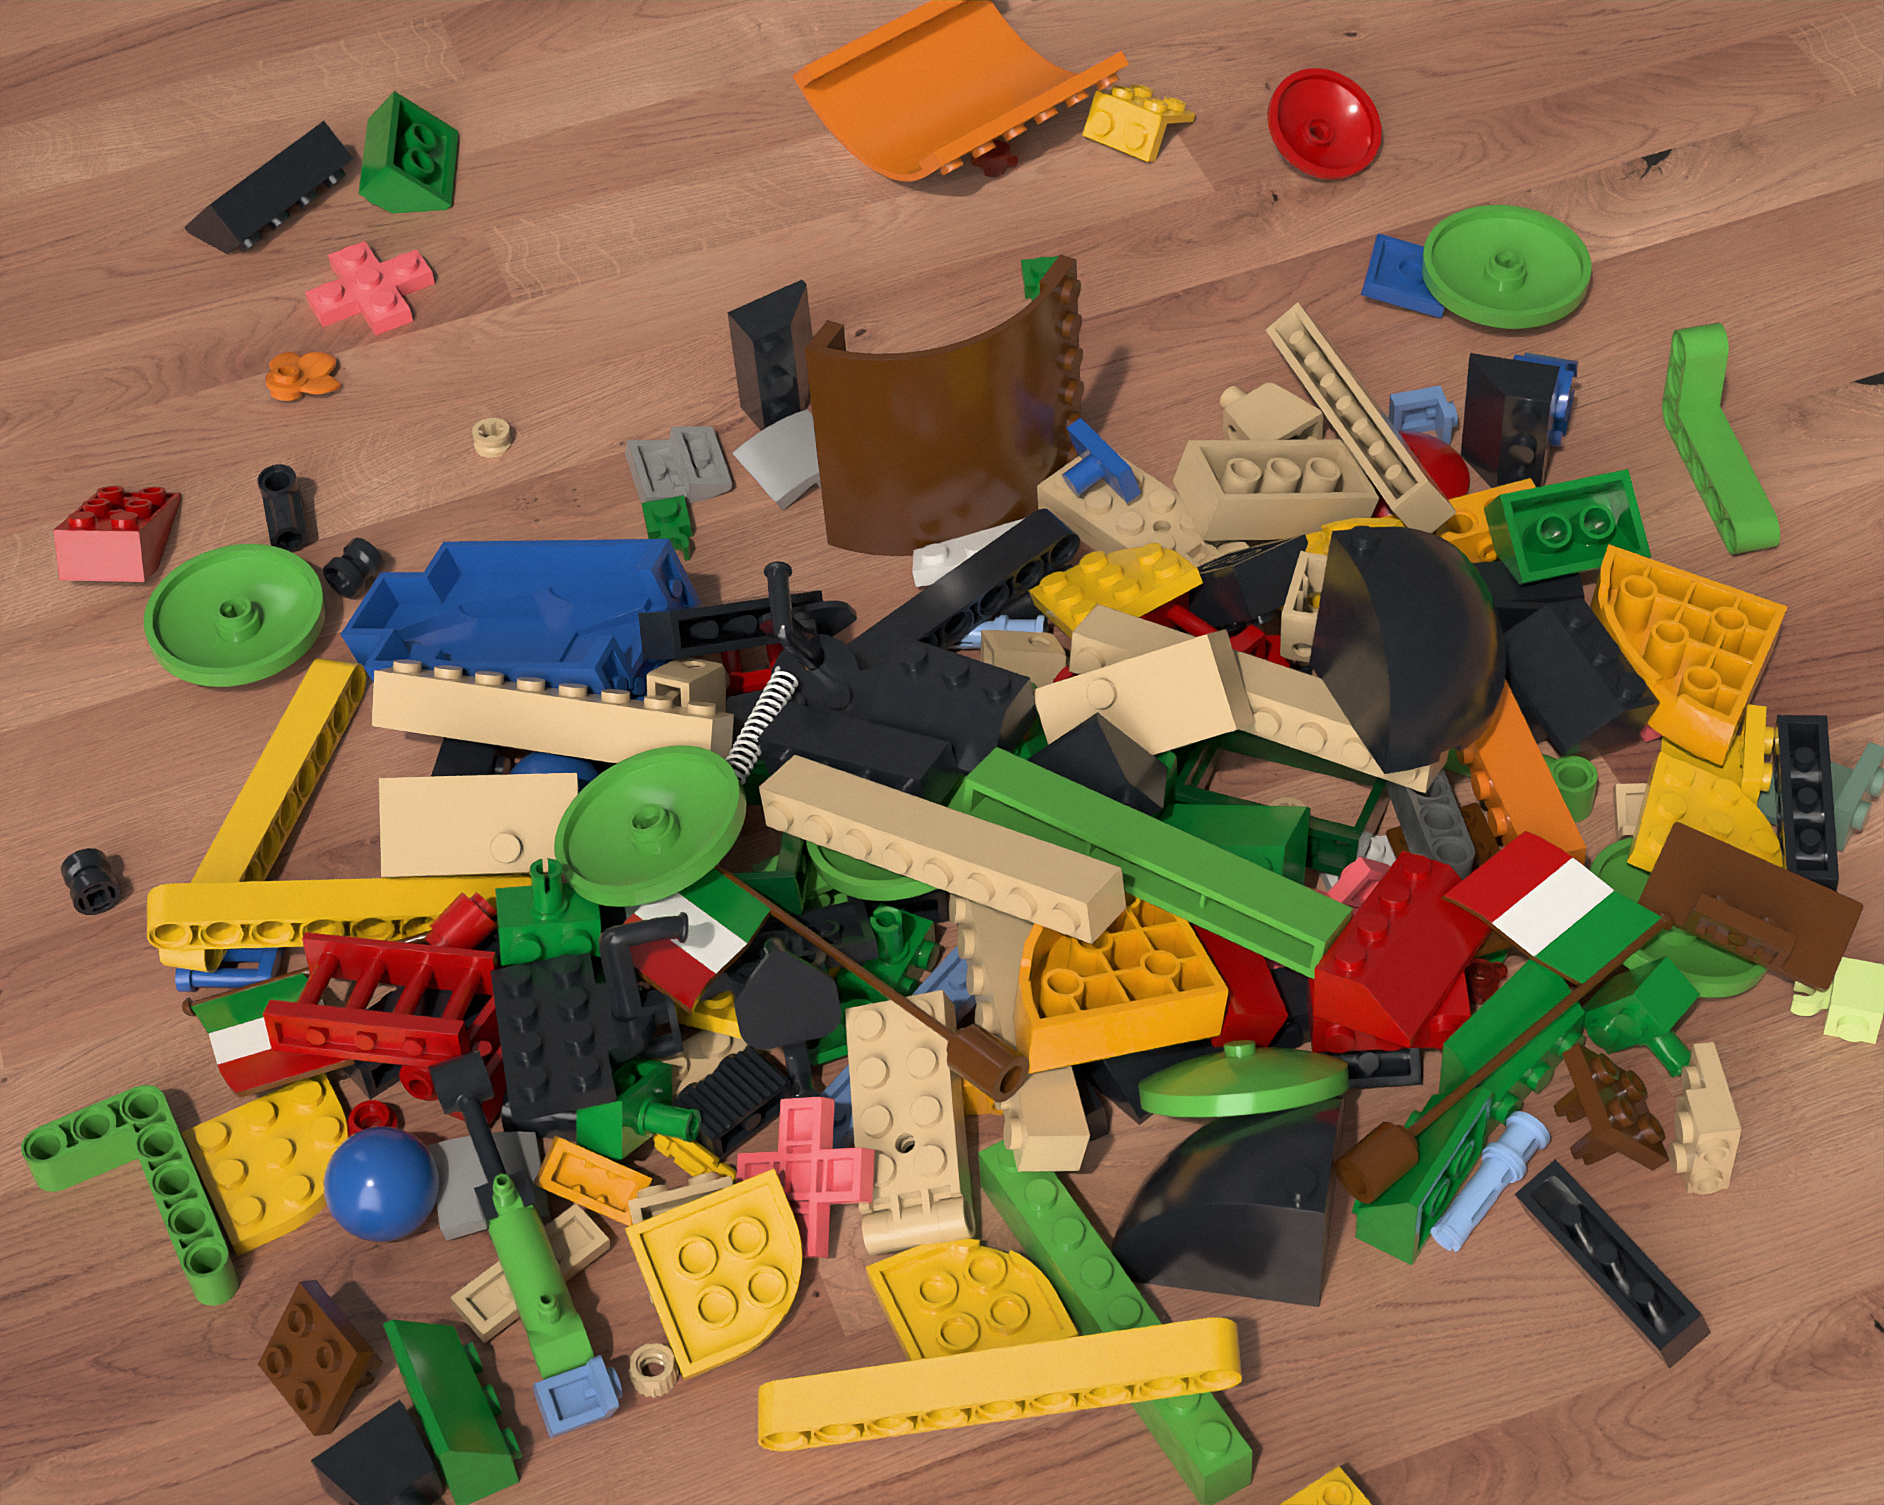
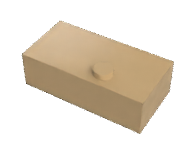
[1173,439,1379,541]
[1033,629,1255,755]
[379,773,578,878]

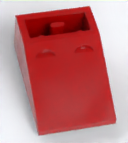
[53,486,181,582]

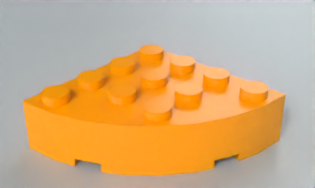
[1590,544,1788,766]
[1013,892,1229,1074]

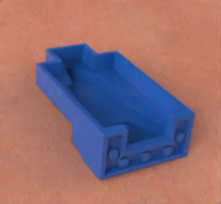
[341,539,702,701]

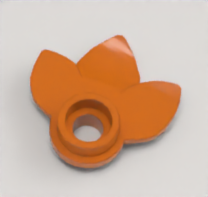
[265,351,341,401]

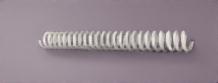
[725,666,798,784]

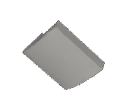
[732,410,821,511]
[625,426,732,506]
[428,1132,552,1240]

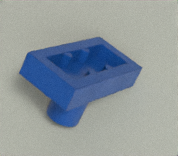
[1062,417,1141,503]

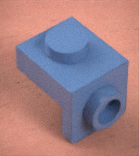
[1388,386,1458,445]
[532,1355,623,1439]

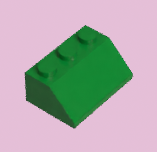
[358,91,458,214]
[1484,469,1651,585]
[1159,804,1310,886]
[1438,959,1585,1137]
[1352,1087,1493,1266]
[383,1319,522,1505]

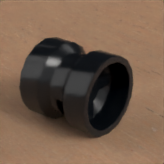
[323,537,385,599]
[61,848,121,915]

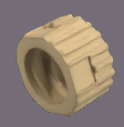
[629,1343,679,1398]

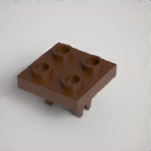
[1553,1043,1669,1171]
[258,1280,383,1437]

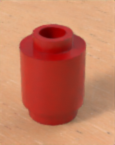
[424,892,498,950]

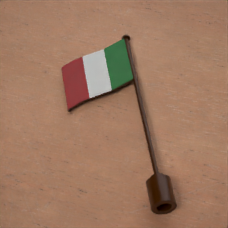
[1334,831,1674,1204]
[624,864,1029,1103]
[182,874,613,1098]

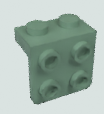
[1757,742,1884,852]

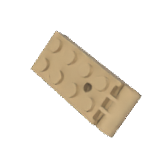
[1037,454,1249,567]
[845,990,975,1256]

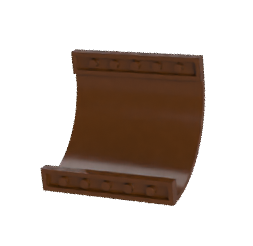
[805,254,1085,556]

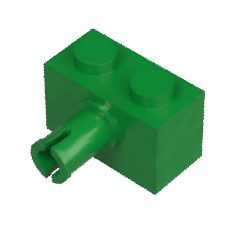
[495,858,601,965]
[836,903,940,1003]
[1583,956,1700,1078]
[576,1056,701,1160]

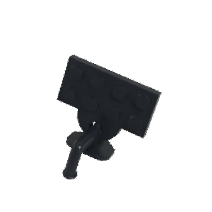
[726,561,884,760]
[699,899,879,1098]
[490,912,689,1123]

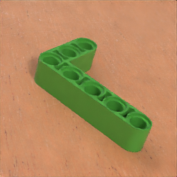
[1662,322,1780,555]
[21,1085,240,1306]

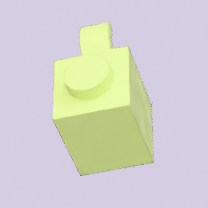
[1790,957,1884,1044]

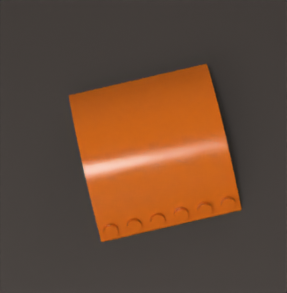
[793,0,1129,182]

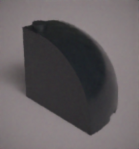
[1309,526,1506,774]
[1110,1096,1345,1307]

